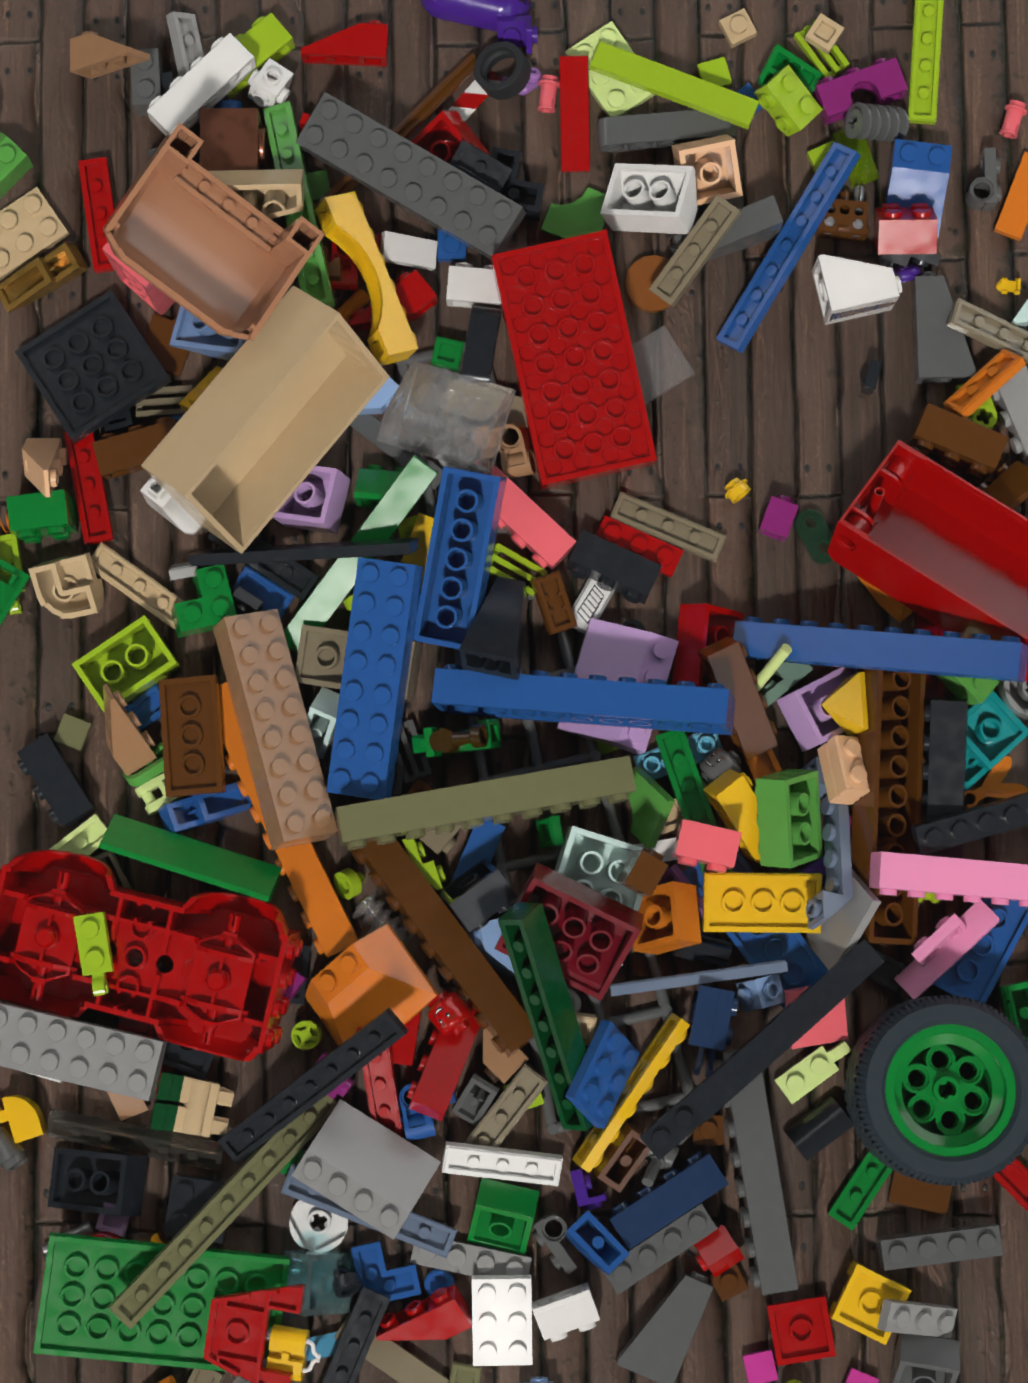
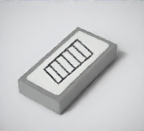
[572,578,615,635]

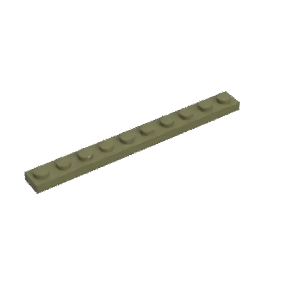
[107,1095,338,1330]

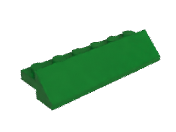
[98,814,282,902]

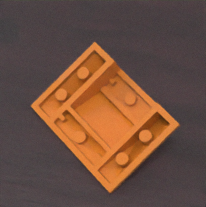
[305,924,439,1046]

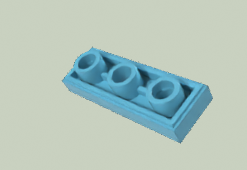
[633,733,723,780]

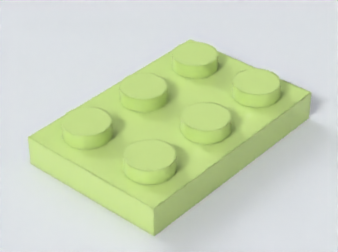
[565,21,655,117]

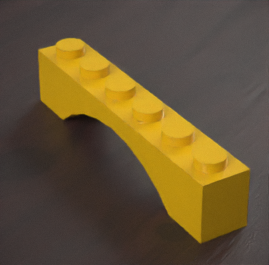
[315,191,418,366]

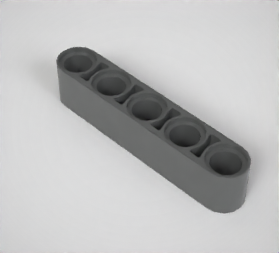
[597,110,738,152]

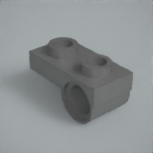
[965,148,1002,212]
[532,1213,578,1275]

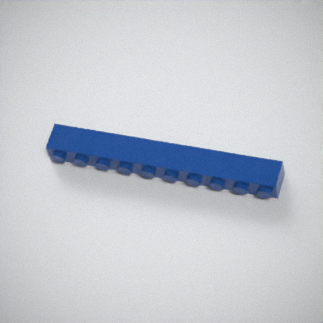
[733,617,1028,682]

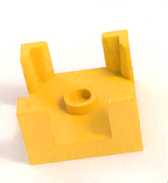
[828,1260,911,1345]

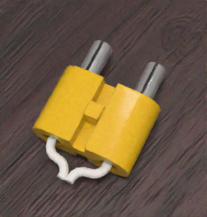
[263,1324,321,1382]

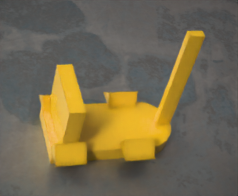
[995,277,1021,295]

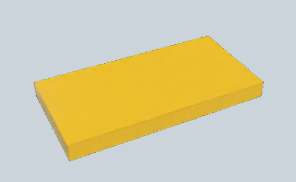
[702,872,822,933]

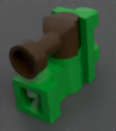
[412,719,502,757]

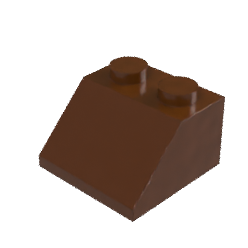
[978,461,1028,510]

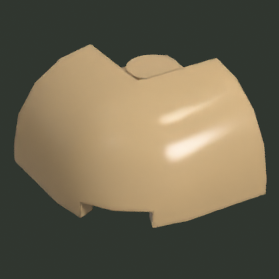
[28,552,104,619]

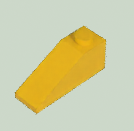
[703,769,760,864]

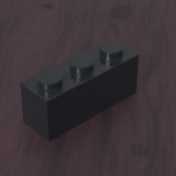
[566,530,662,605]
[17,734,97,828]

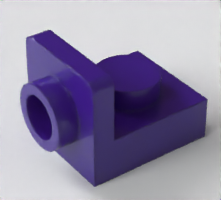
[497,15,537,54]
[569,1167,607,1210]

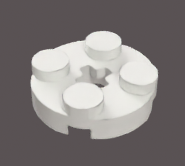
[289,1200,349,1253]

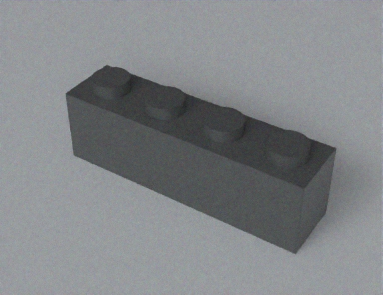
[603,1203,718,1295]
[876,1222,1003,1271]

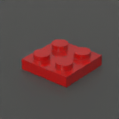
[766,1295,836,1366]

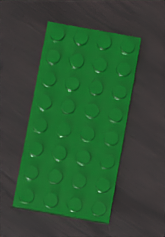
[33,1232,290,1372]

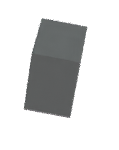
[451,1072,500,1126]

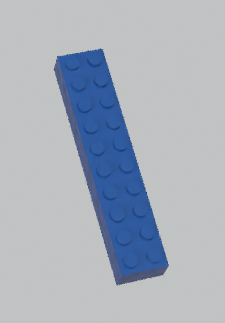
[431,664,736,735]

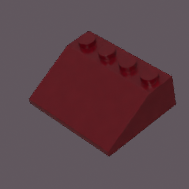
[494,862,644,1001]

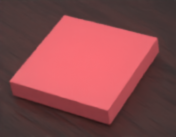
[784,986,848,1049]

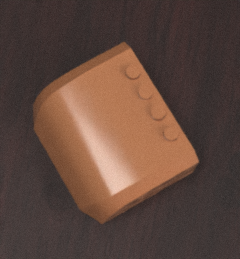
[103,123,325,341]

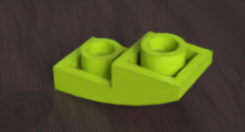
[402,839,447,891]

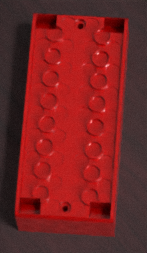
[828,440,1028,682]

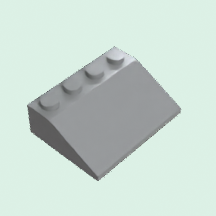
[291,1099,441,1240]

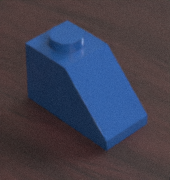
[566,1211,630,1276]

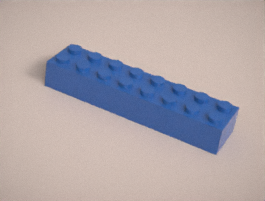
[326,557,423,800]

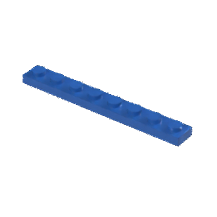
[716,142,861,354]

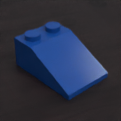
[884,139,952,238]

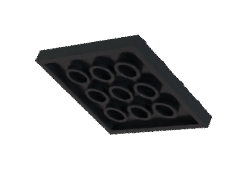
[15,290,172,444]

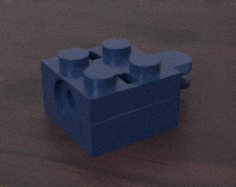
[685,985,739,1078]

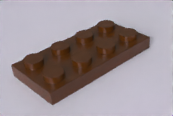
[158,675,226,798]

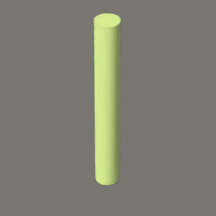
[755,644,792,692]

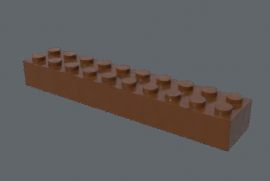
[851,668,926,945]

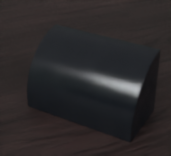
[783,1095,854,1161]

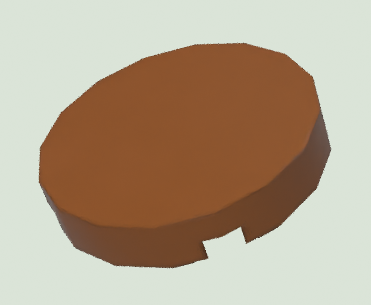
[625,255,671,313]

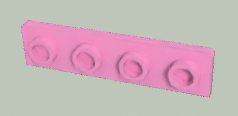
[894,900,1000,999]

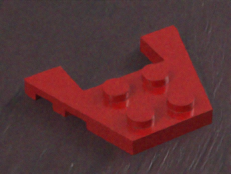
[203,1284,306,1383]

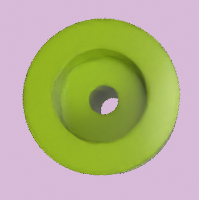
[334,868,365,900]

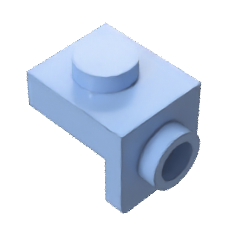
[736,974,785,1012]

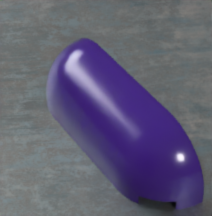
[421,0,531,32]

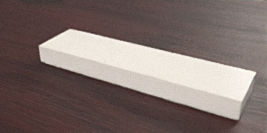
[441,1141,563,1186]

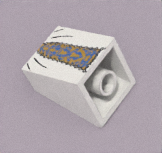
[812,254,902,325]

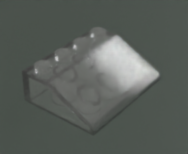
[376,361,516,474]

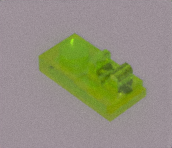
[832,130,879,189]

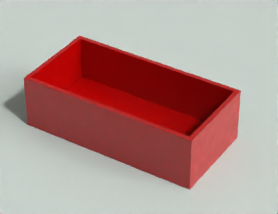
[491,229,657,490]

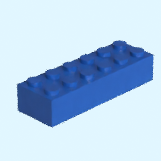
[413,466,507,649]

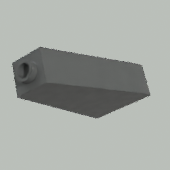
[669,195,783,261]
[911,272,976,384]
[616,1270,713,1383]

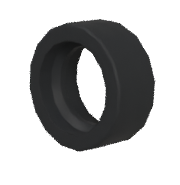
[474,41,531,100]

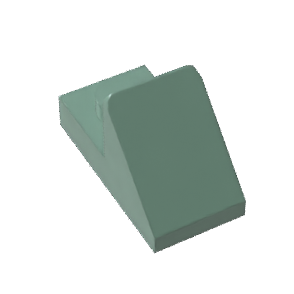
[760,662,813,707]

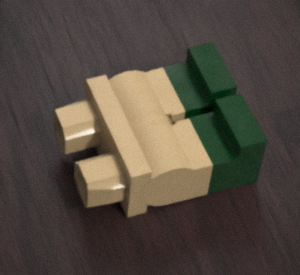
[149,1070,234,1137]

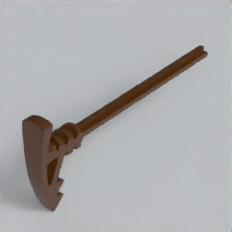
[313,53,477,281]

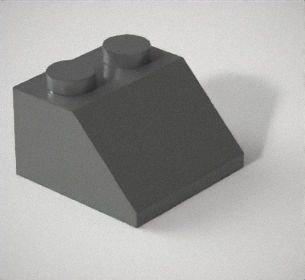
[890,1333,960,1383]

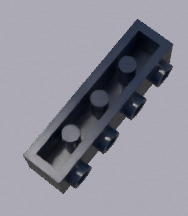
[608,1151,729,1250]

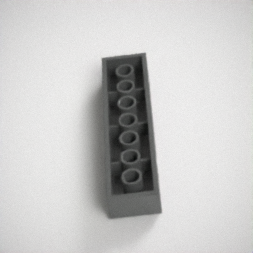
[296,92,526,260]
[714,1049,798,1295]

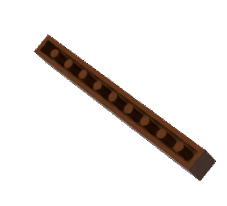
[335,798,534,1058]

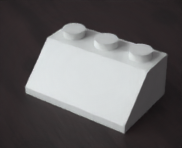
[600,163,697,235]

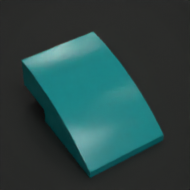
[923,691,1028,791]

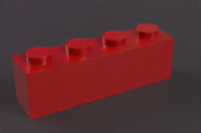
[407,1004,480,1122]

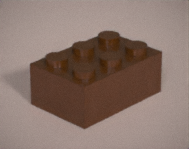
[907,403,1009,480]

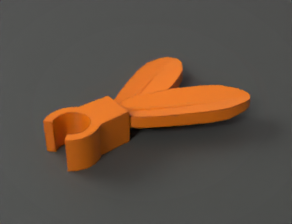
[965,756,1028,808]

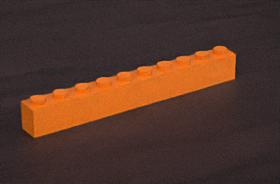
[219,682,359,958]

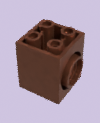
[199,108,268,171]

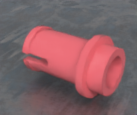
[537,75,560,113]
[999,100,1027,139]

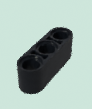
[459,305,501,390]

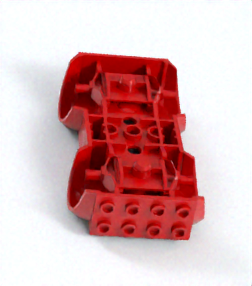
[0,850,303,1062]

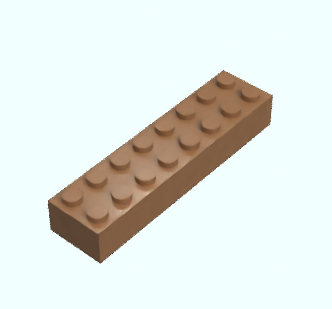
[213,609,338,850]

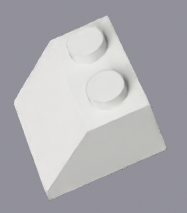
[532,1282,600,1342]

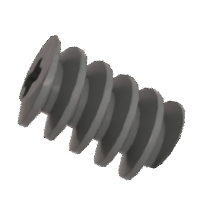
[844,102,909,142]

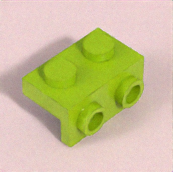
[754,65,823,137]

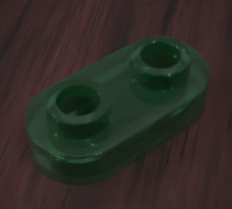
[795,510,833,565]

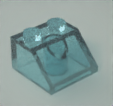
[283,1250,353,1316]

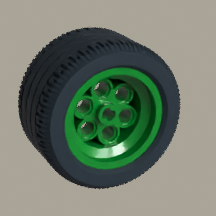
[844,995,1028,1186]

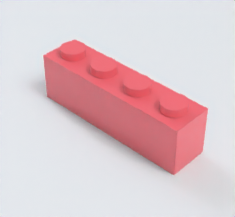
[482,463,576,571]

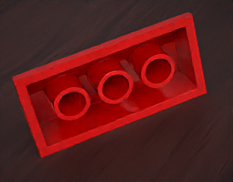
[672,603,744,687]

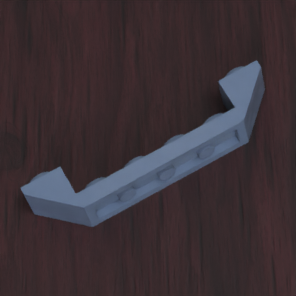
[801,757,853,930]

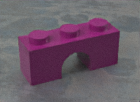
[813,58,908,125]

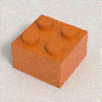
[633,881,702,955]

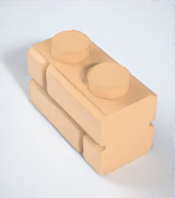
[817,735,870,805]

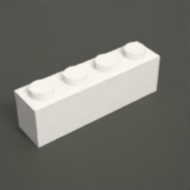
[147,33,256,136]
[446,262,502,311]

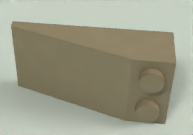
[295,624,422,700]

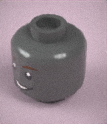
[699,748,742,786]

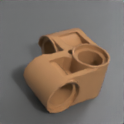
[469,421,536,479]

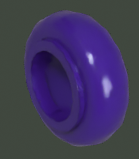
[893,264,921,283]

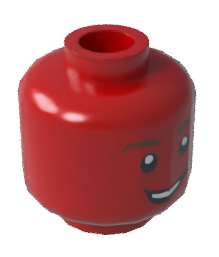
[428,991,472,1036]

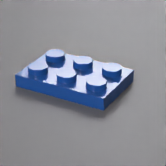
[565,1020,640,1129]

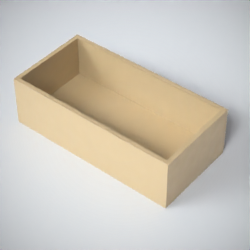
[141,285,390,554]

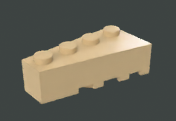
[208,169,305,219]

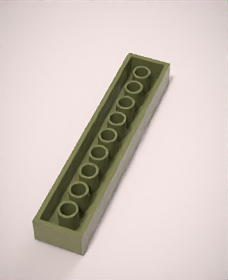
[334,755,636,851]

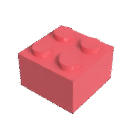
[672,819,742,873]

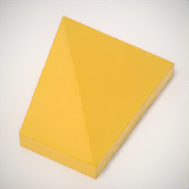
[821,672,869,736]

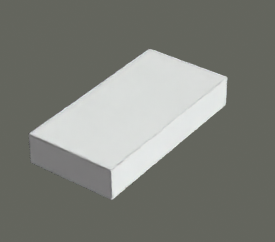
[380,231,438,271]

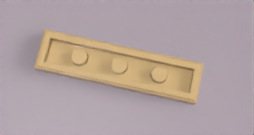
[91,542,185,631]

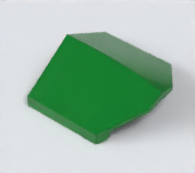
[758,44,823,95]

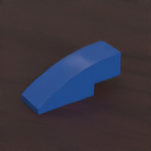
[158,782,253,834]

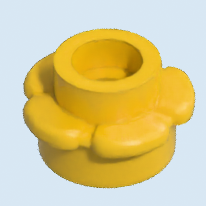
[724,477,751,504]

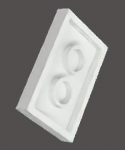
[472,1275,533,1366]

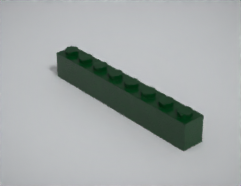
[498,902,593,1131]

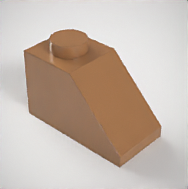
[483,1028,529,1084]

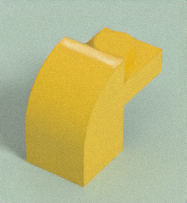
[0,1095,49,1144]

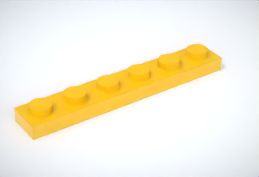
[572,1013,690,1173]

